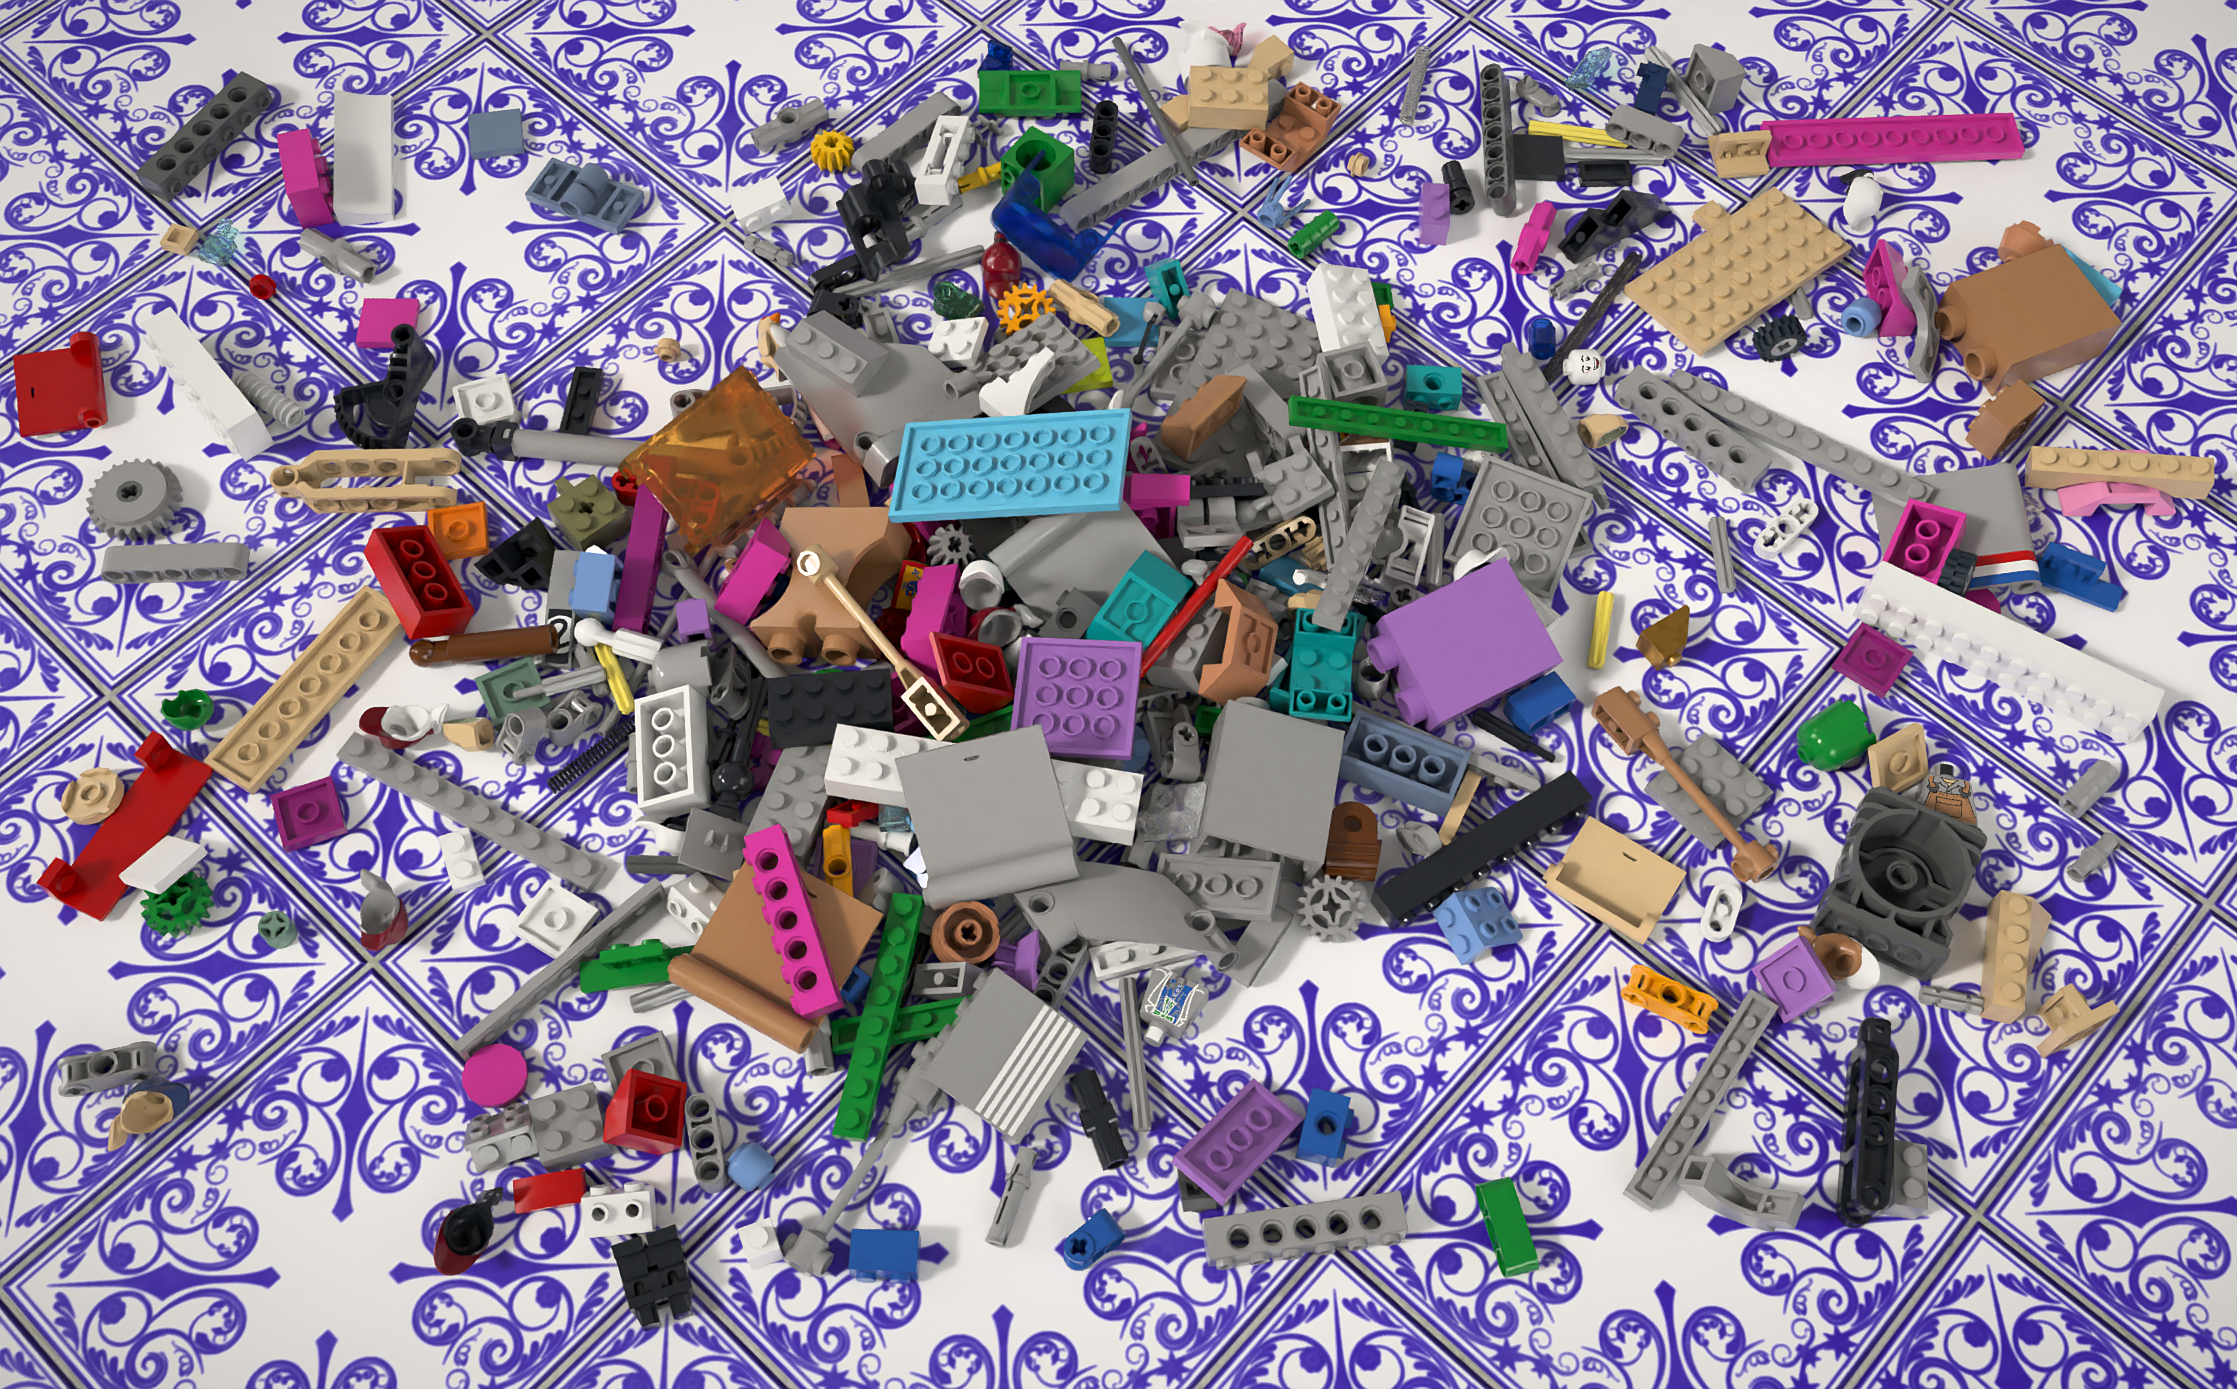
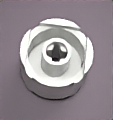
[1178,39,1232,92]

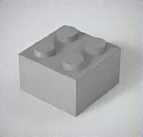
[528,1082,614,1173]

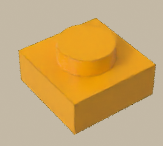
[1378,305,1396,343]

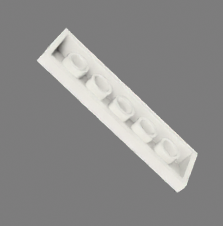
[333,89,395,226]

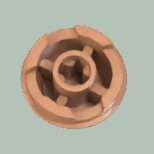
[1997,220,2054,263]

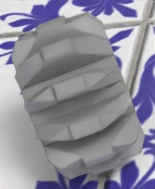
[927,524,977,571]

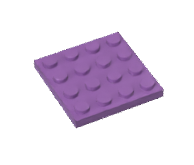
[1010,637,1143,760]

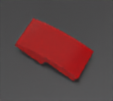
[513,1168,587,1214]

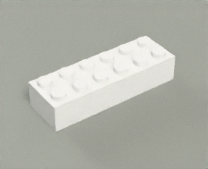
[140,307,275,462]

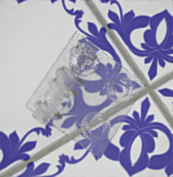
[1137,782,1209,842]

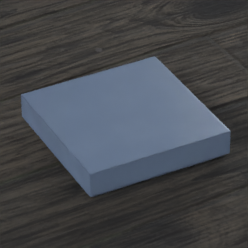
[468,108,525,160]

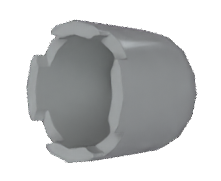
[648,639,716,699]

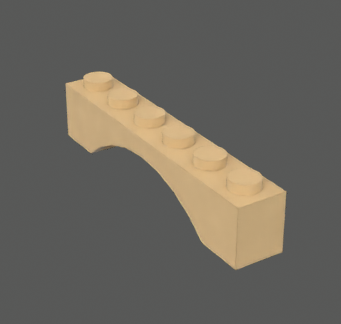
[1160,34,1294,137]
[2025,446,2215,500]

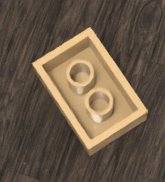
[1188,65,1268,131]

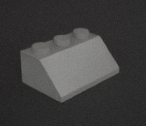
[784,310,891,398]

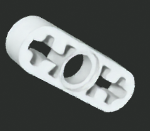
[1753,498,1818,560]

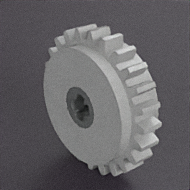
[86,458,183,541]

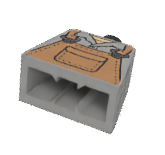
[1915,764,1978,827]

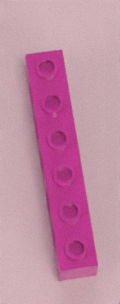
[743,823,845,1021]

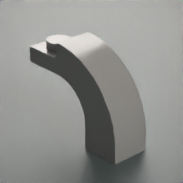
[1677,1155,1806,1232]

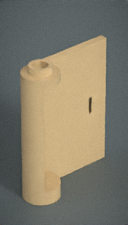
[1542,816,1687,945]

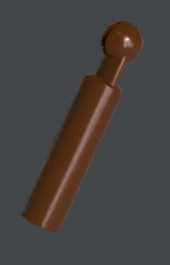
[409,624,559,668]

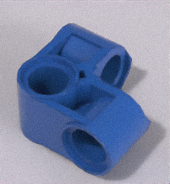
[1430,451,1477,506]

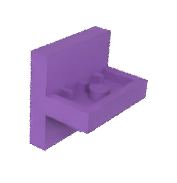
[1751,936,1839,1023]

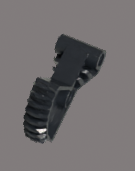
[333,323,435,450]

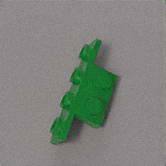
[579,939,695,994]

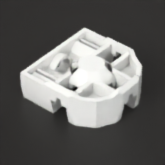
[1350,501,1436,598]

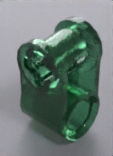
[933,281,985,320]

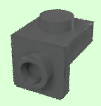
[1177,1168,1217,1213]

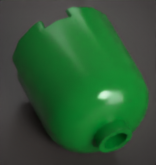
[1796,699,1876,772]

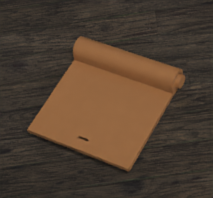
[667,857,884,1054]

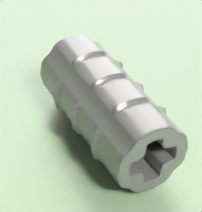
[2059,760,2119,818]

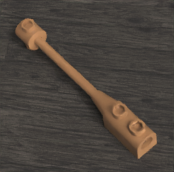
[1591,686,1779,884]

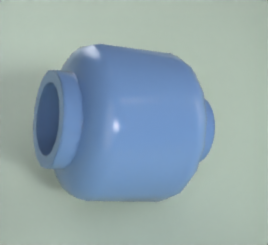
[1841,297,1882,337]
[726,1142,776,1192]

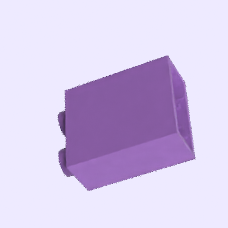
[1366,557,1563,733]

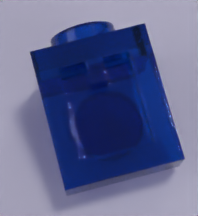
[977,40,1013,78]

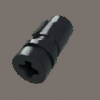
[1441,160,1475,215]

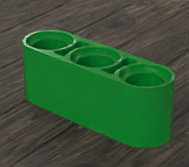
[1475,1176,1539,1278]

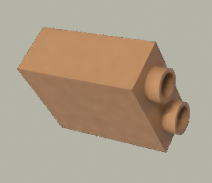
[1934,244,2122,397]

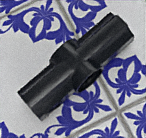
[1069,1069,1129,1171]

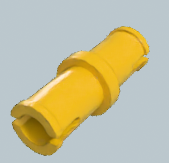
[957,161,1001,194]

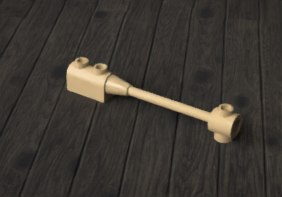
[796,544,970,742]

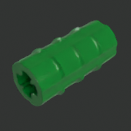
[1287,210,1340,259]

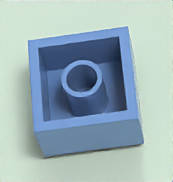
[568,551,624,626]

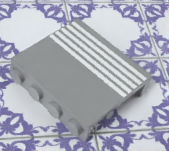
[917,967,1090,1145]

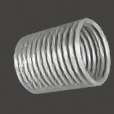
[1354,656,1390,701]

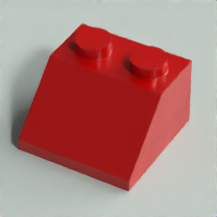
[603,1068,687,1156]

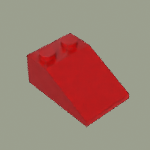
[929,631,1015,715]

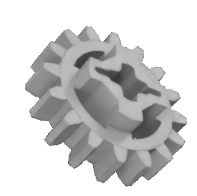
[1296,875,1365,943]

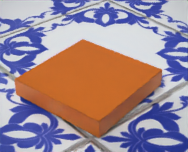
[427,501,490,561]

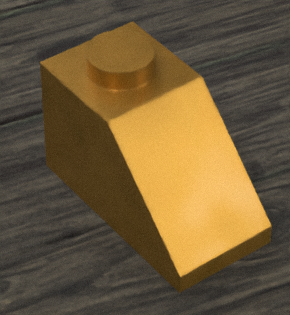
[1635,604,1690,671]

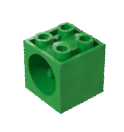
[1000,126,1074,217]

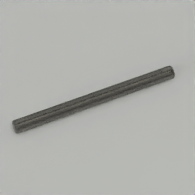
[1542,251,1643,383]

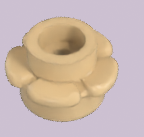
[1347,152,1369,177]
[654,338,682,362]

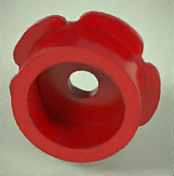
[249,274,277,300]

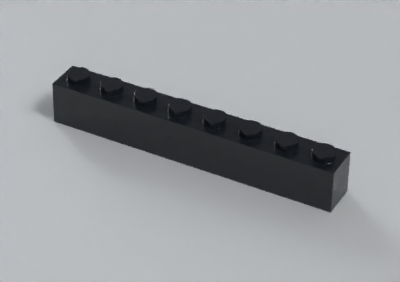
[1370,770,1593,931]

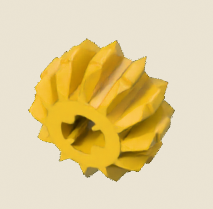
[810,128,855,173]

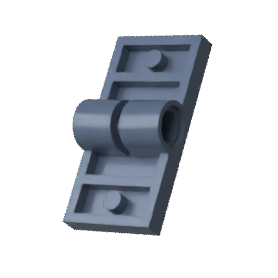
[525,157,645,236]

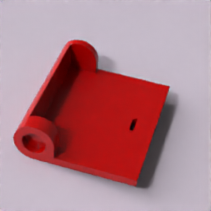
[13,331,108,438]

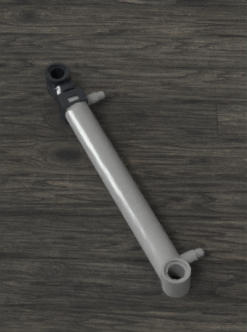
[450,410,758,485]

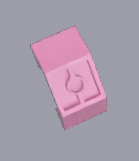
[2056,450,2176,516]

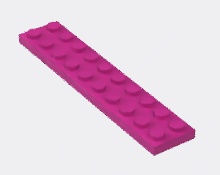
[1760,113,2025,167]

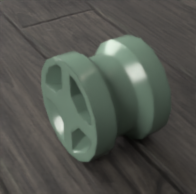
[258,911,297,949]

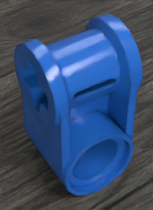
[1064,1208,1127,1271]

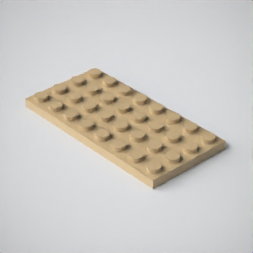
[1623,186,1852,357]

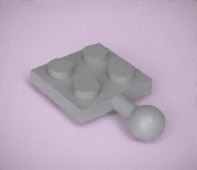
[1235,448,1335,524]

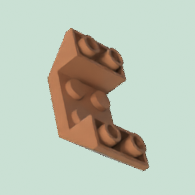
[1239,81,1342,173]
[1198,579,1278,706]

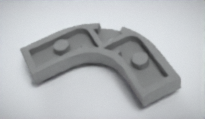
[1902,266,1940,383]

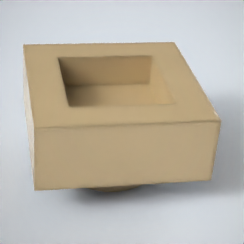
[1692,199,1731,231]
[159,223,200,256]

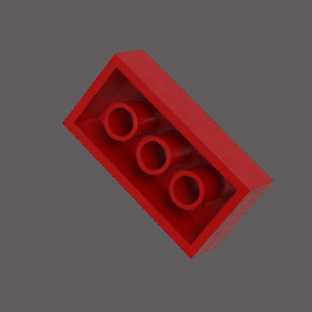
[363,525,475,640]

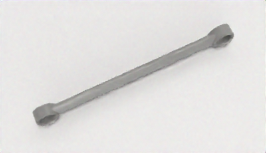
[660,548,789,681]

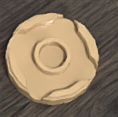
[61,767,124,825]

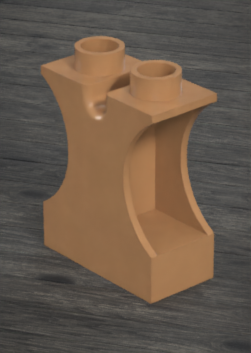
[750,507,912,667]

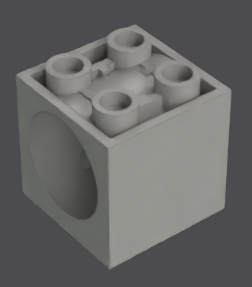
[1315,341,1389,407]

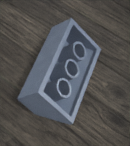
[1338,710,1472,818]

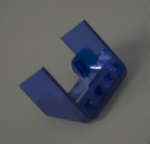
[990,149,1124,283]

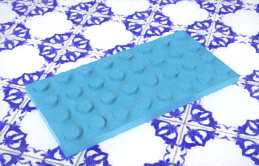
[888,408,1133,523]

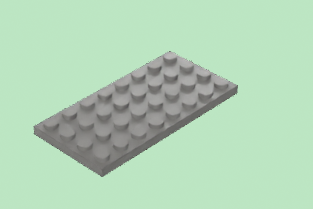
[1147,287,1321,497]

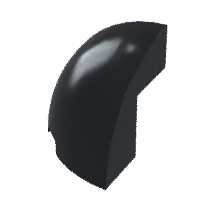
[474,517,556,590]

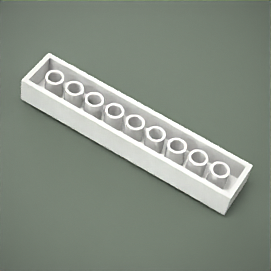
[1852,560,2165,745]
[824,724,1144,846]

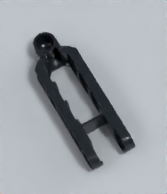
[1836,1017,1899,1228]

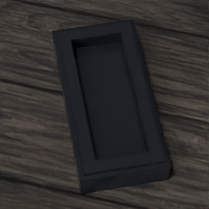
[1576,160,1633,187]

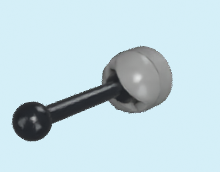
[1133,302,1166,365]

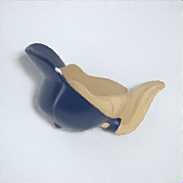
[107,1077,190,1152]

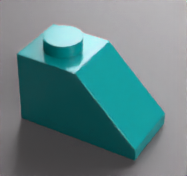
[1144,258,1191,320]

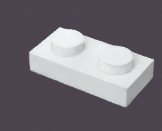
[438,827,486,895]

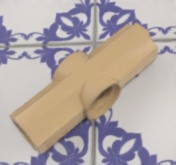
[1048,278,1121,337]

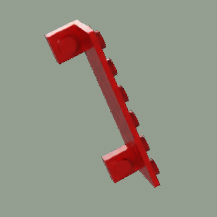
[36,730,214,922]

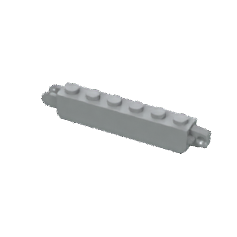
[1500,342,1610,515]

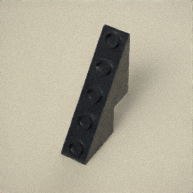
[1557,189,1672,264]

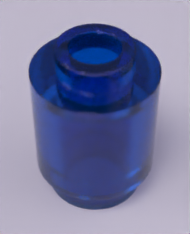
[1528,318,1556,360]

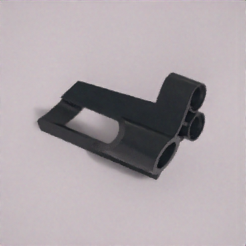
[836,159,915,283]

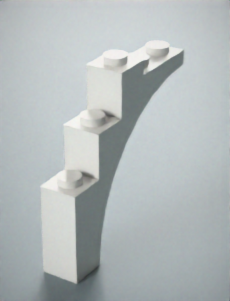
[979,347,1055,521]

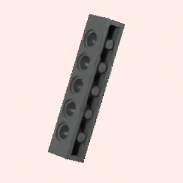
[135,71,273,203]

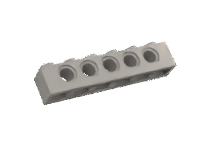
[1613,364,1773,495]
[1201,1191,1408,1270]

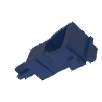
[1633,61,1670,116]

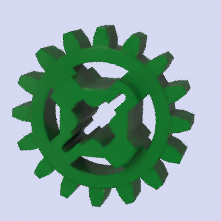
[140,871,215,938]

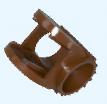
[1321,801,1382,882]

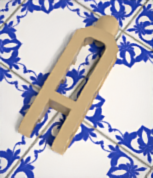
[269,448,462,514]

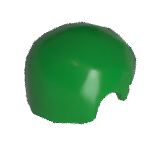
[161,688,214,731]

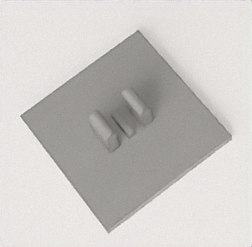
[677,807,749,882]

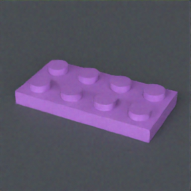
[1171,1078,1304,1206]

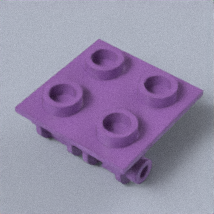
[991,930,1041,993]

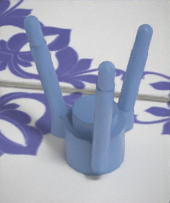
[1257,175,1311,229]

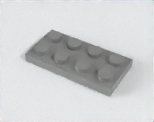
[1156,853,1283,922]

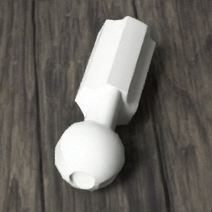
[574,618,665,665]

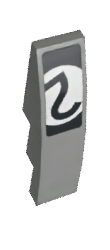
[542,550,584,670]

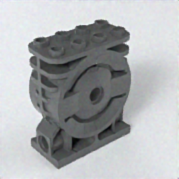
[1808,786,1988,983]

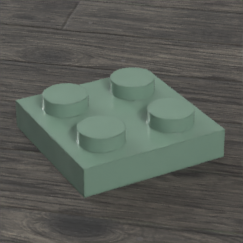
[474,656,554,731]

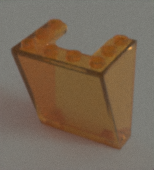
[617,364,818,558]

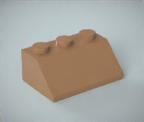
[1160,375,1247,461]

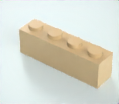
[1978,890,2052,1024]

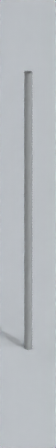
[597,401,802,738]

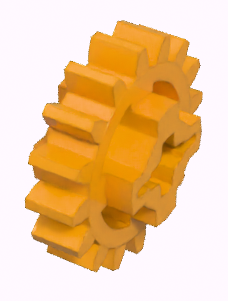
[997,283,1056,336]

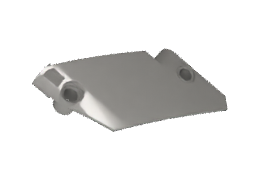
[1009,861,1240,973]

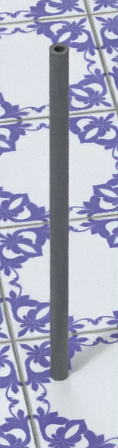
[1112,37,1199,187]

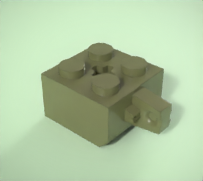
[546,474,631,552]

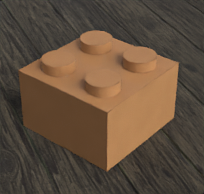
[1965,379,2046,461]

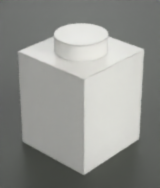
[737,1217,784,1271]

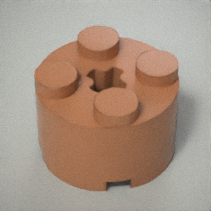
[929,901,1000,966]

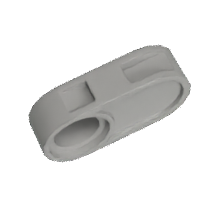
[1396,821,1442,857]

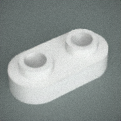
[1699,883,1742,942]

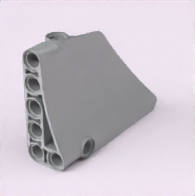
[774,342,989,489]

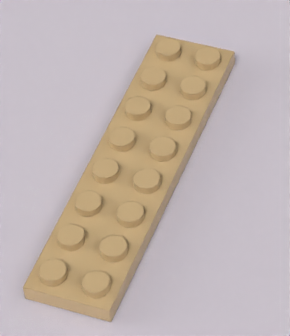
[203,584,403,795]

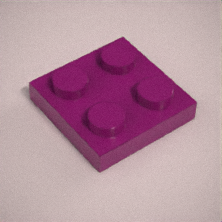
[1831,622,1914,699]
[270,776,348,853]

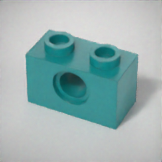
[1403,364,1462,411]

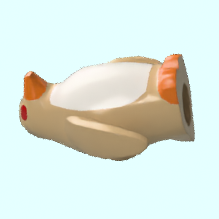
[758,312,790,382]

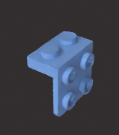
[1432,886,1523,966]

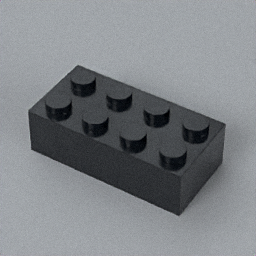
[768,668,895,749]

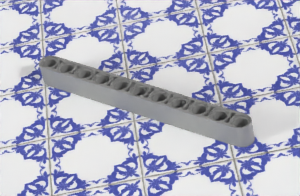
[1059,79,1289,234]

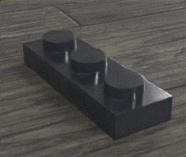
[558,366,605,436]

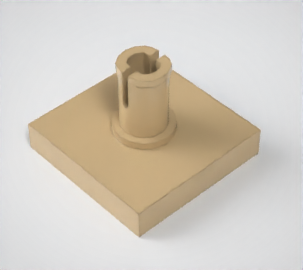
[1866,722,1929,794]

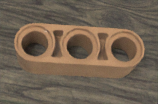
[831,453,870,507]

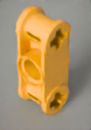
[1620,964,1719,1034]

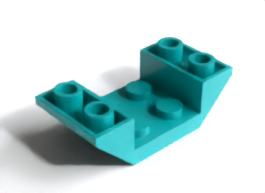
[1082,549,1194,653]
[1288,607,1357,722]

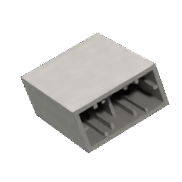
[1189,697,1345,885]

